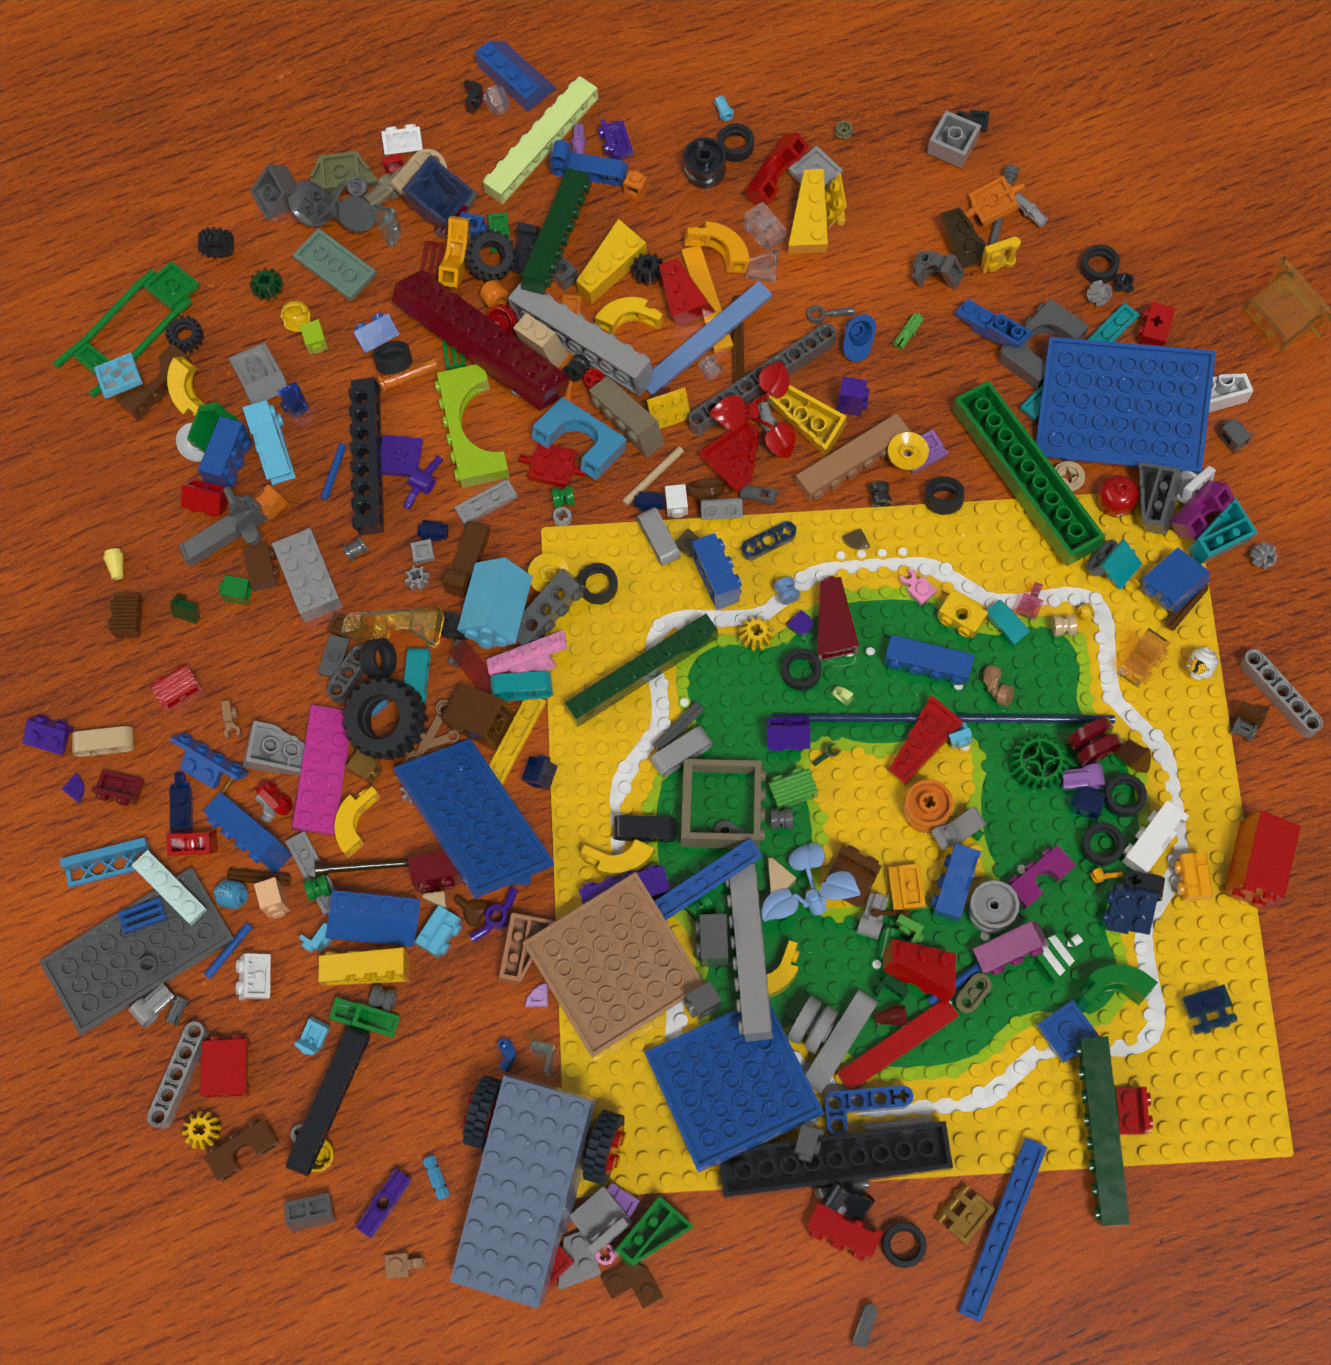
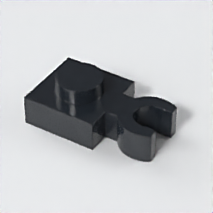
[956,110,989,132]

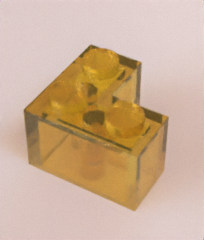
[1117,628,1170,688]

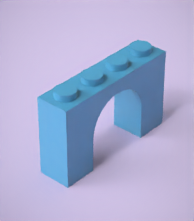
[532,397,627,481]

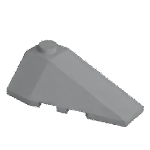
[242,721,304,776]

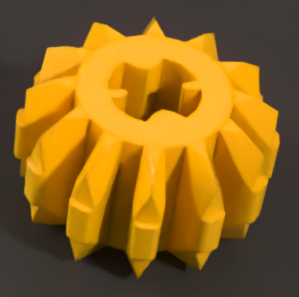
[739,615,774,651]
[182,1111,222,1150]

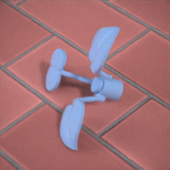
[762,843,860,922]

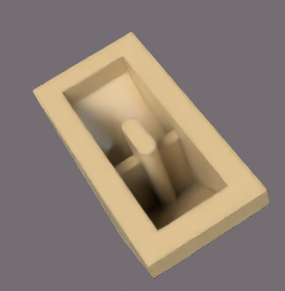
[768,858,796,894]

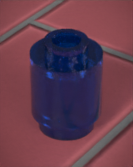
[635,491,664,512]
[418,520,449,542]

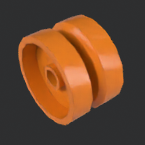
[903,779,953,833]

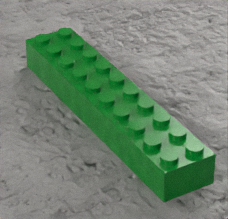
[953,381,1106,566]

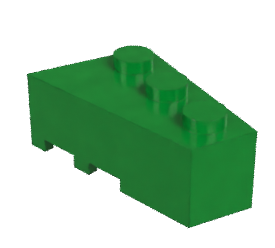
[612,1196,694,1268]

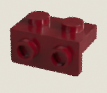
[91,769,144,806]

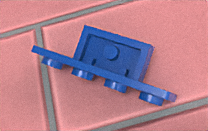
[170,733,249,789]

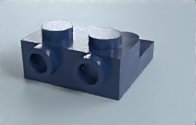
[1102,883,1159,935]

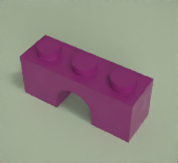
[1170,480,1235,541]
[1008,846,1076,911]

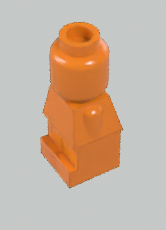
[256,485,288,528]

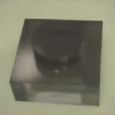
[675,529,700,558]

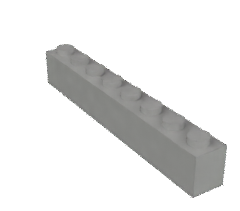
[726,864,773,1042]

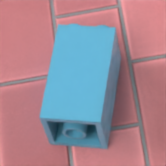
[457,557,532,649]

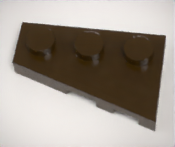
[940,207,986,269]

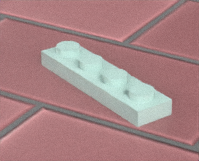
[132,850,207,925]

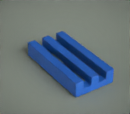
[118,898,167,935]

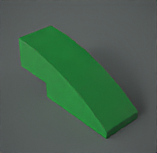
[327,997,400,1038]

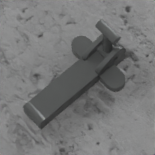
[179,486,268,567]

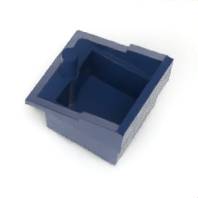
[401,155,474,227]

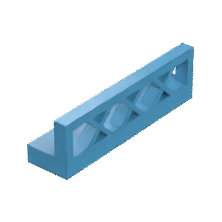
[60,838,152,888]

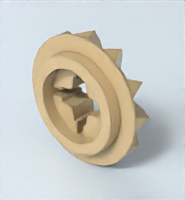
[1055,461,1085,492]

